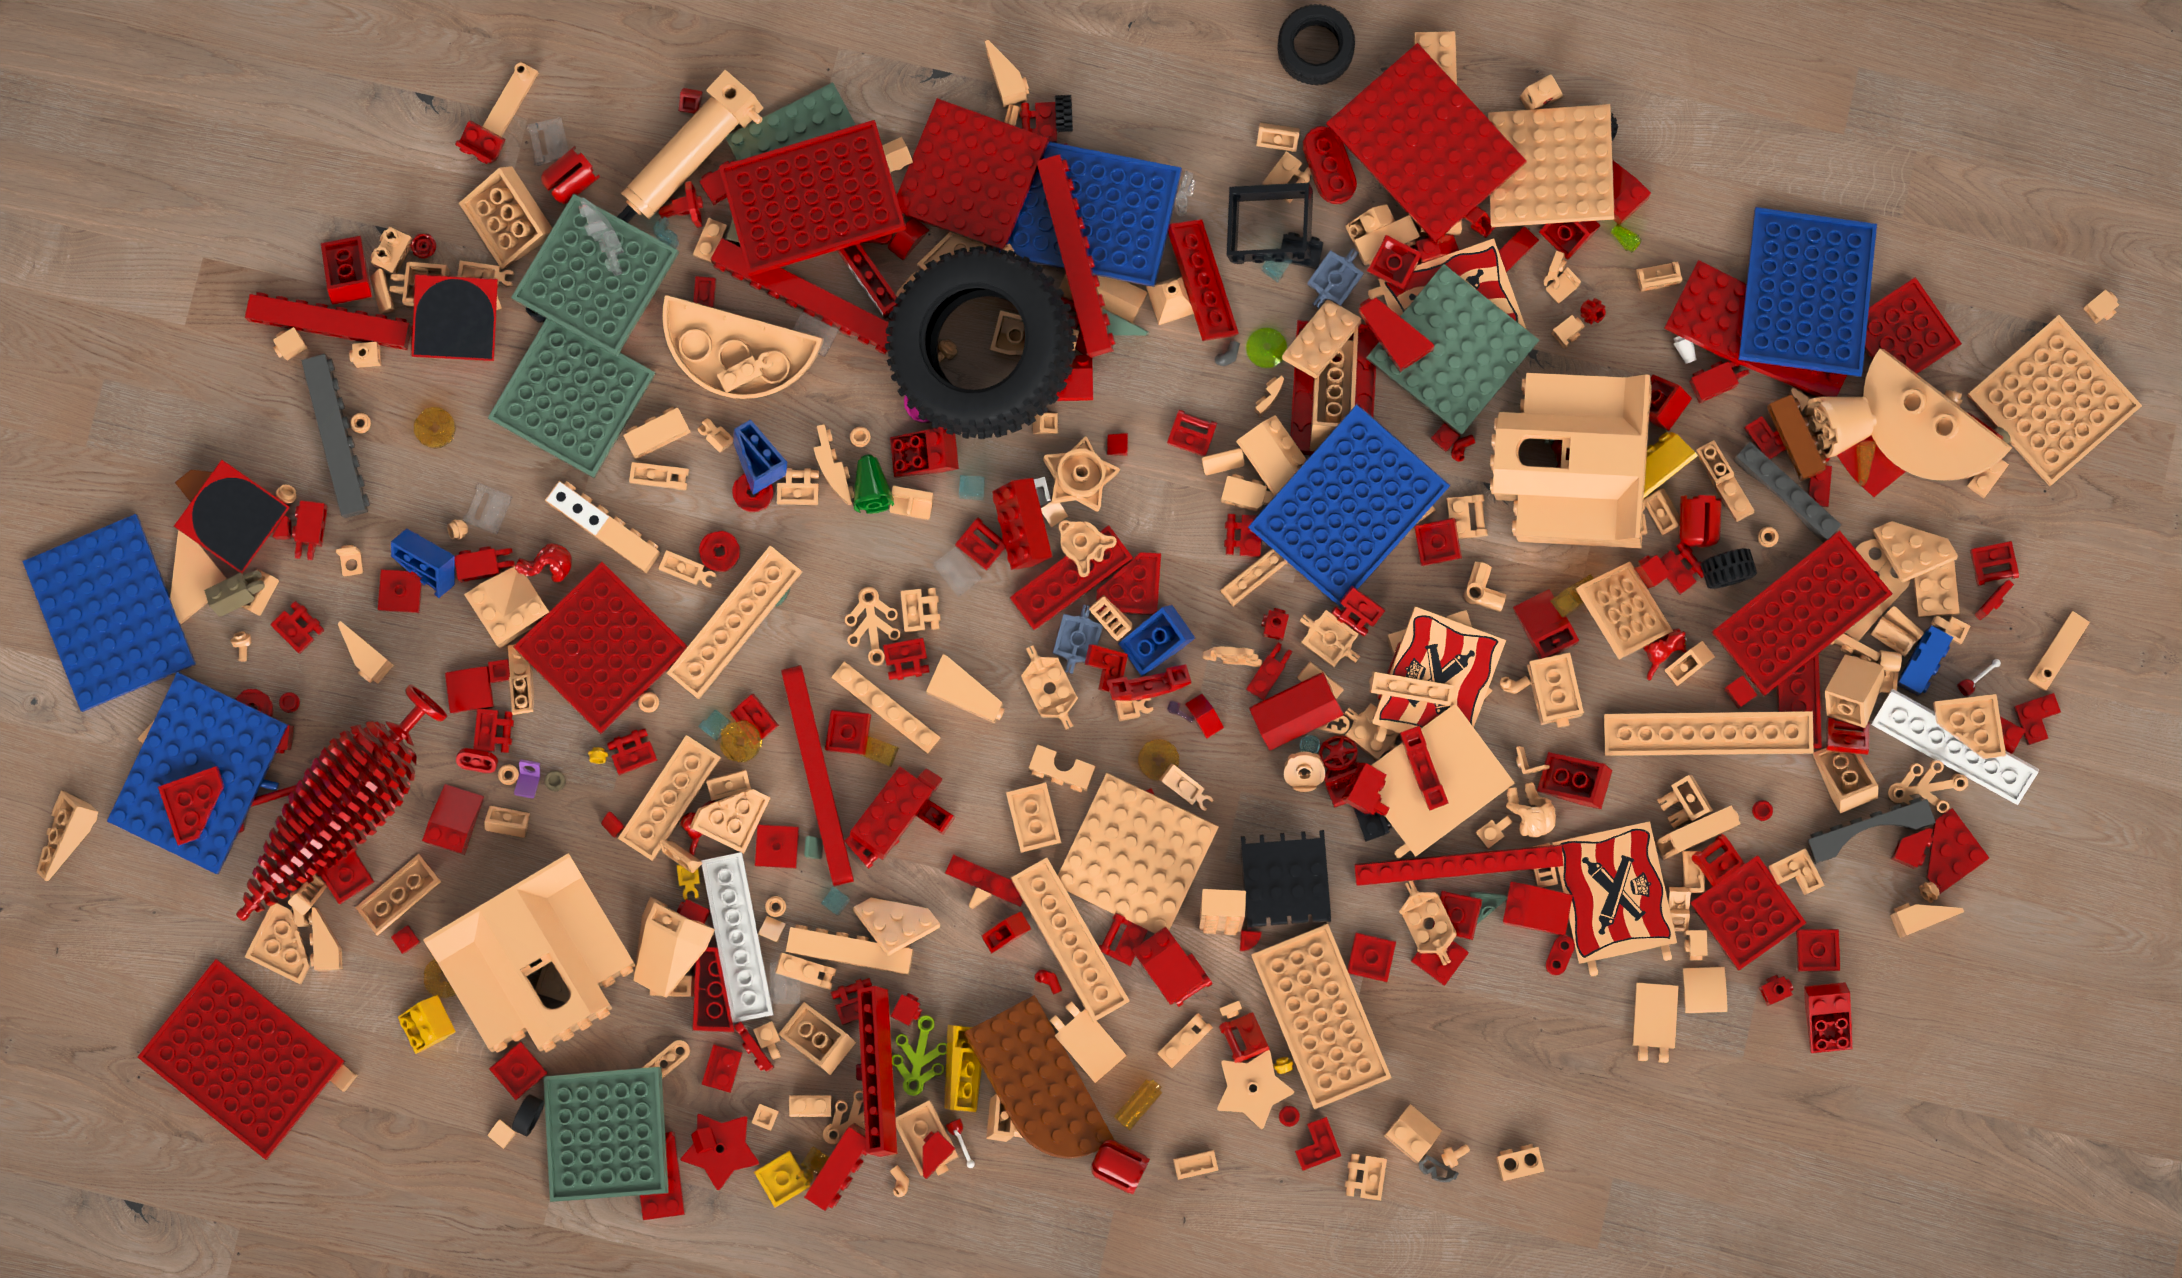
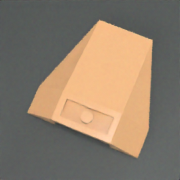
[633,897,715,997]

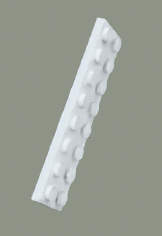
[1871,689,2039,805]
[701,852,774,1023]

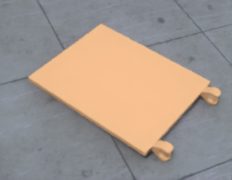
[1371,704,1515,858]

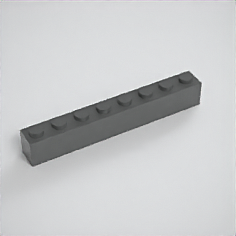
[301,354,370,519]

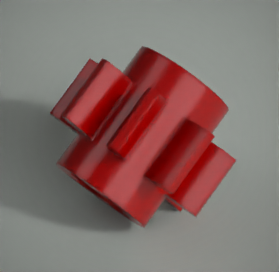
[1580,298,1606,325]

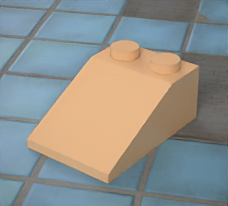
[985,40,1029,108]
[338,621,394,684]
[1813,748,1878,814]
[1890,903,1964,938]
[778,1002,856,1075]

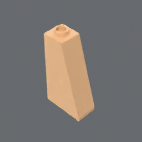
[926,654,1005,723]
[1654,805,1740,860]

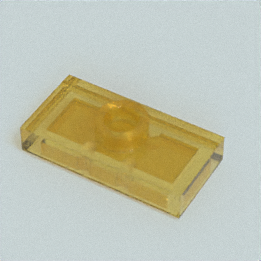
[857,736,899,767]

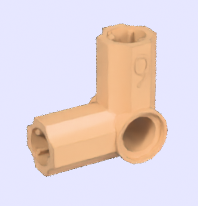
[1463,561,1506,612]

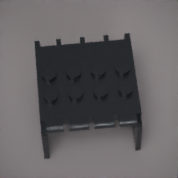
[1240,830,1331,931]

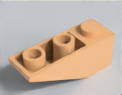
[309,907,343,971]

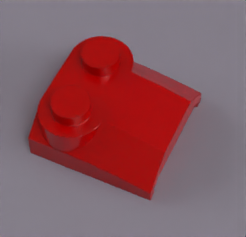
[1367,235,1422,290]

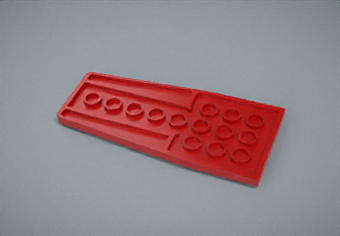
[1664,260,1847,397]

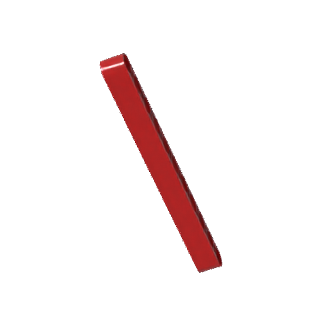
[781,665,854,887]

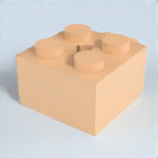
[389,262,450,307]

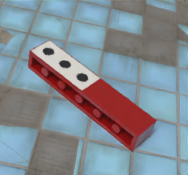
[837,243,898,318]

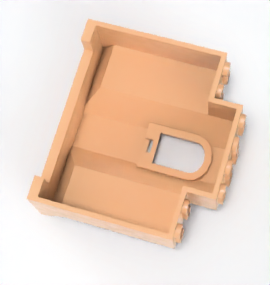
[1490,373,1652,548]
[423,853,635,1053]

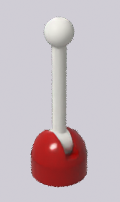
[1957,659,2001,697]
[945,1118,975,1168]

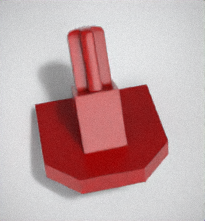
[658,181,703,228]

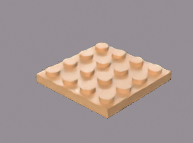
[1576,562,1673,659]

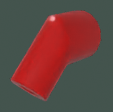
[1451,434,1475,462]
[1035,970,1063,995]

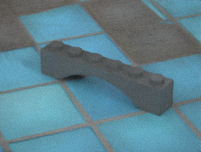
[1733,442,1841,543]
[1807,797,1936,864]

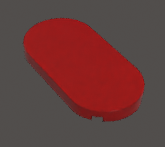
[1303,126,1357,204]

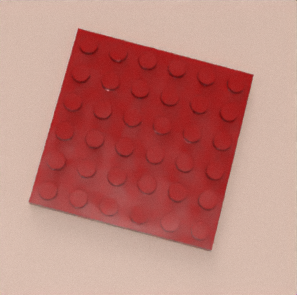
[897,98,1049,250]
[513,562,688,734]

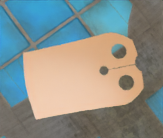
[1845,539,1910,641]

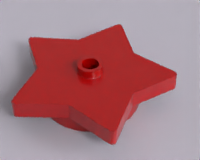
[680,1114,760,1190]

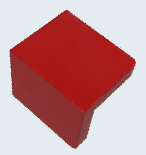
[1724,676,1757,709]

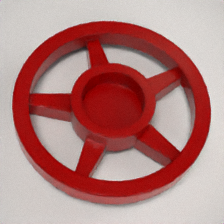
[1319,735,1358,770]

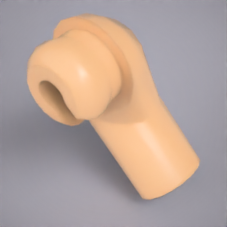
[1500,676,1531,694]
[890,1165,909,1197]

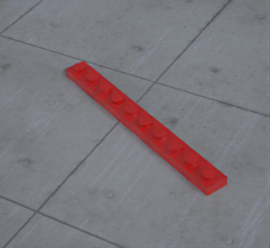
[1354,844,1564,886]

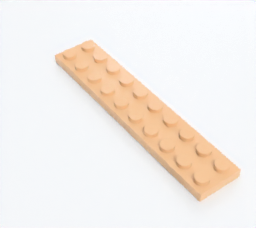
[1604,711,1814,756]

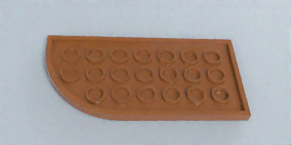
[964,995,1114,1159]

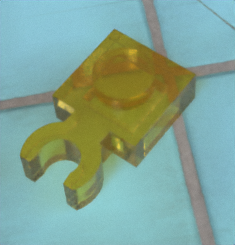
[796,1146,829,1186]

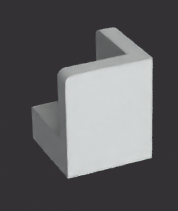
[1034,477,1051,506]

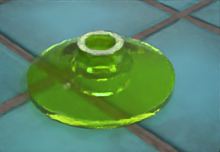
[1246,328,1287,368]

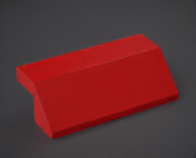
[1249,672,1344,751]

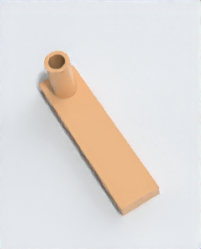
[482,62,539,137]
[2028,611,2090,691]
[1369,672,1454,706]

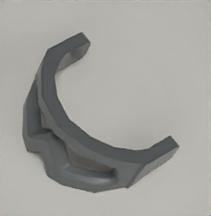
[1419,1154,1459,1182]

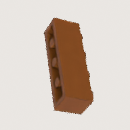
[1767,394,1827,482]

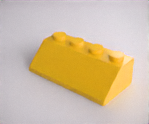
[1644,432,1698,498]

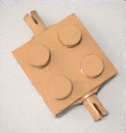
[1300,610,1361,668]
[1344,703,1400,761]

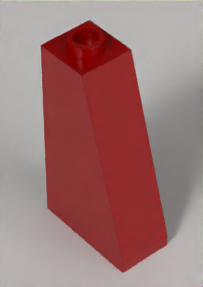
[1359,298,1435,372]

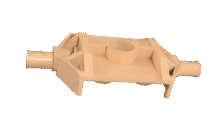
[1021,645,1078,730]
[1399,881,1457,965]

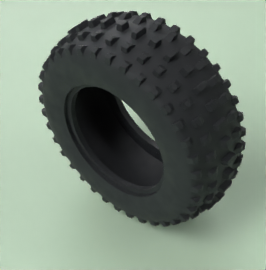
[885,246,1077,439]

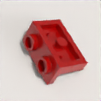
[455,121,506,164]

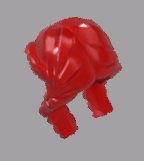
[515,543,572,582]

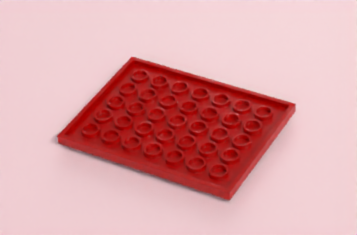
[1326,43,1527,243]
[719,120,906,277]
[137,959,345,1160]

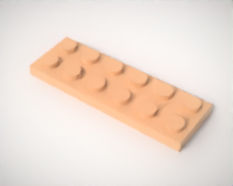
[618,735,721,861]

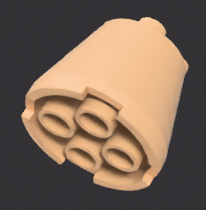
[1805,396,1877,458]

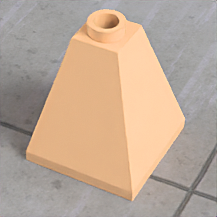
[1146,275,1194,325]

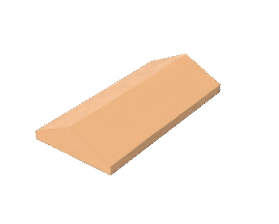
[1059,274,1148,323]
[355,854,441,936]

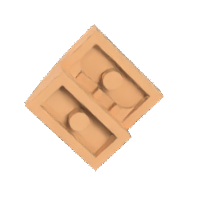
[1682,967,1727,1013]

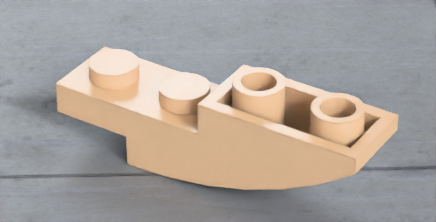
[813,424,854,505]
[1696,440,1754,522]
[508,644,534,715]

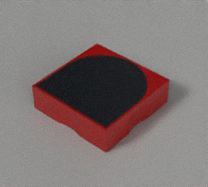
[410,274,498,361]
[173,460,290,573]

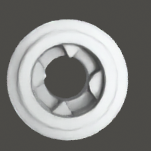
[1673,336,1697,364]

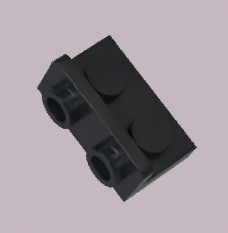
[1281,232,1323,269]
[1353,807,1392,842]

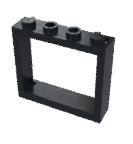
[1226,183,1313,264]

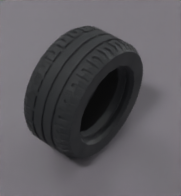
[1277,4,1355,85]

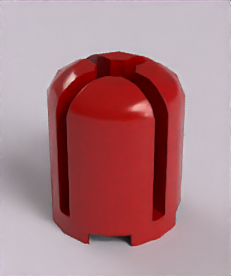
[541,146,600,204]
[1679,495,1722,548]
[1091,1139,1150,1194]

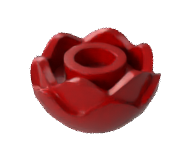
[410,234,436,259]

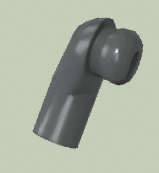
[1215,341,1240,366]

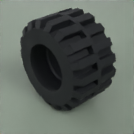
[1700,548,1757,589]

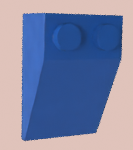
[1118,605,1195,676]

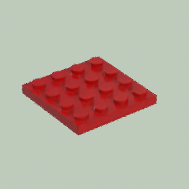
[1865,277,1962,374]
[1690,855,1806,971]

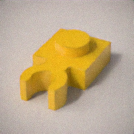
[677,865,700,900]

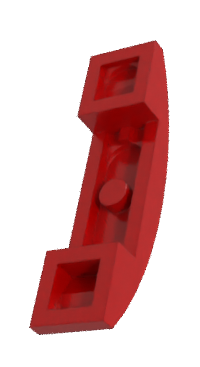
[1499,226,1539,273]
[1106,664,1192,701]
[1400,726,1449,811]

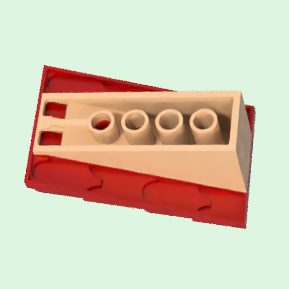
[1290,320,1378,455]

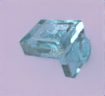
[653,216,679,249]

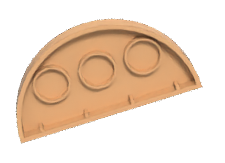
[663,295,824,399]
[1863,349,2012,481]

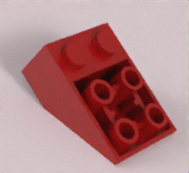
[890,427,959,478]
[1512,589,1579,659]
[1804,982,1853,1053]

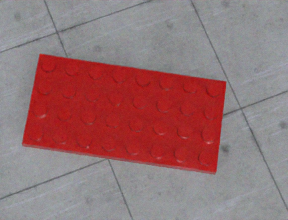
[1711,531,1893,696]

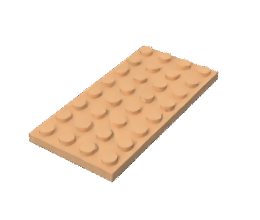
[1251,924,1391,1110]

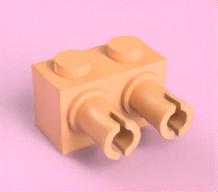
[371,226,413,274]
[1657,775,1713,829]
[986,1094,1023,1142]

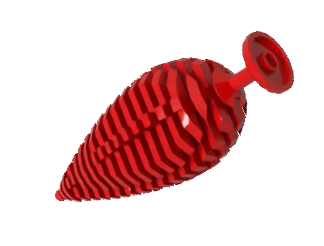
[236,684,447,921]

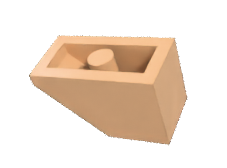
[1665,641,1715,686]

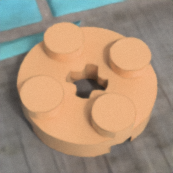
[1284,752,1325,792]

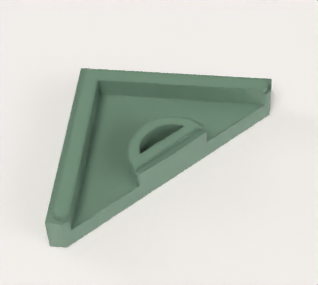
[1470,891,1508,924]

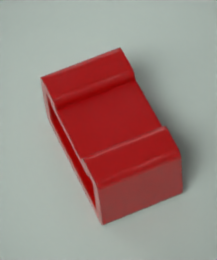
[1464,207,1495,238]

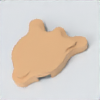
[1058,520,1117,577]
[1202,646,1262,667]

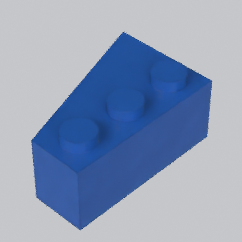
[733,419,787,495]
[391,529,455,598]
[1897,625,1954,696]

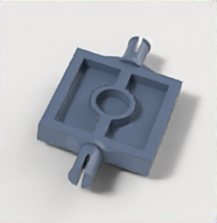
[1307,248,1364,309]
[1053,605,1103,674]

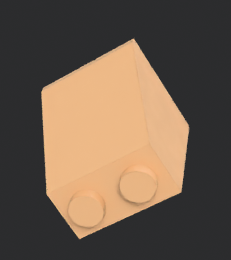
[1825,654,1884,728]
[1384,1104,1442,1163]

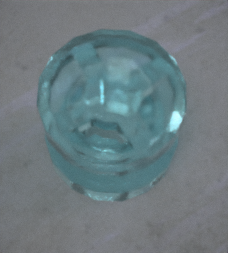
[1299,735,1320,754]

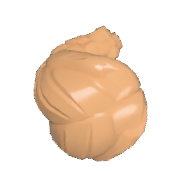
[1506,782,1556,837]

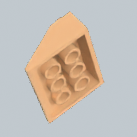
[459,166,553,269]

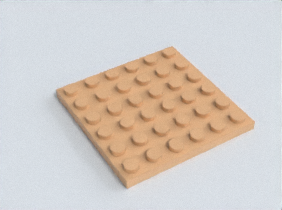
[1488,104,1614,227]
[1967,315,2142,486]
[1058,773,1219,934]

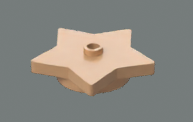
[1043,437,1120,512]
[1217,1050,1294,1129]

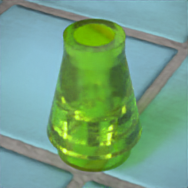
[1611,224,1642,253]

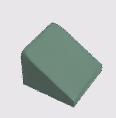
[804,836,823,859]

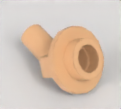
[938,340,957,362]
[230,632,252,662]
[1441,1145,1470,1168]

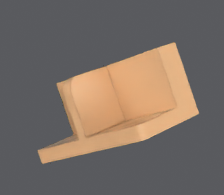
[889,486,934,520]

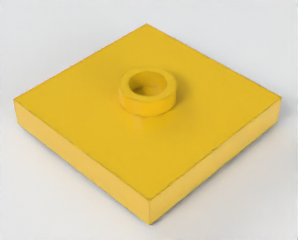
[754,1150,811,1208]

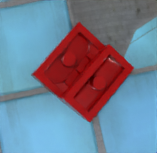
[445,666,494,714]

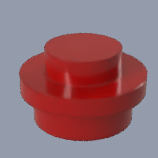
[279,692,300,713]
[1752,800,1773,821]
[1279,1106,1300,1127]

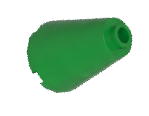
[853,455,894,514]

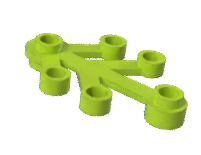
[892,1015,947,1096]

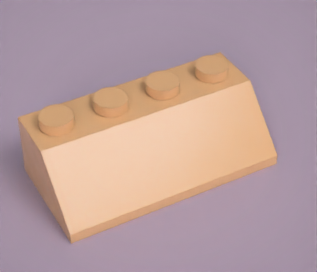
[1236,415,1307,496]

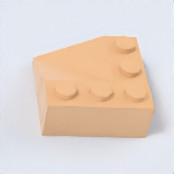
[464,566,550,649]

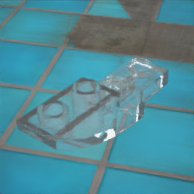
[579,198,624,276]

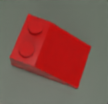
[1612,159,1651,226]
[321,235,372,305]
[1537,752,1613,809]
[422,784,484,855]
[1503,882,1573,936]
[1132,927,1204,1005]

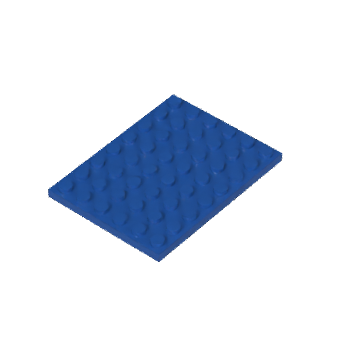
[999,142,1182,287]
[1738,207,1877,377]
[1248,404,1450,608]
[23,514,196,712]
[107,672,288,874]

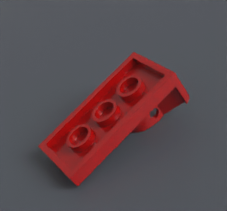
[640,1131,685,1220]

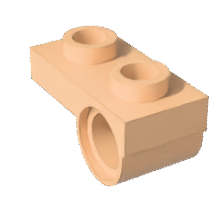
[1878,650,1902,694]

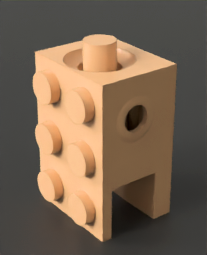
[1527,653,1584,728]
[895,1100,959,1176]

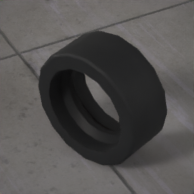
[512,1094,544,1137]

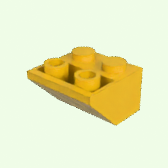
[398,995,456,1054]

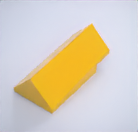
[944,1025,982,1112]

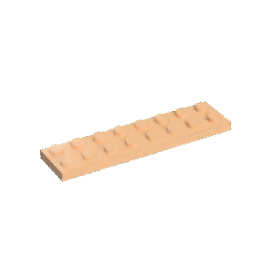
[667,546,803,699]
[1010,858,1130,1022]

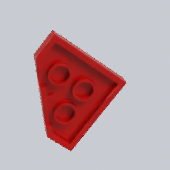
[1096,552,1161,615]
[158,766,224,845]
[1926,808,1989,894]

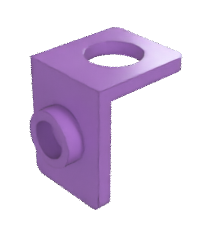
[514,759,540,798]

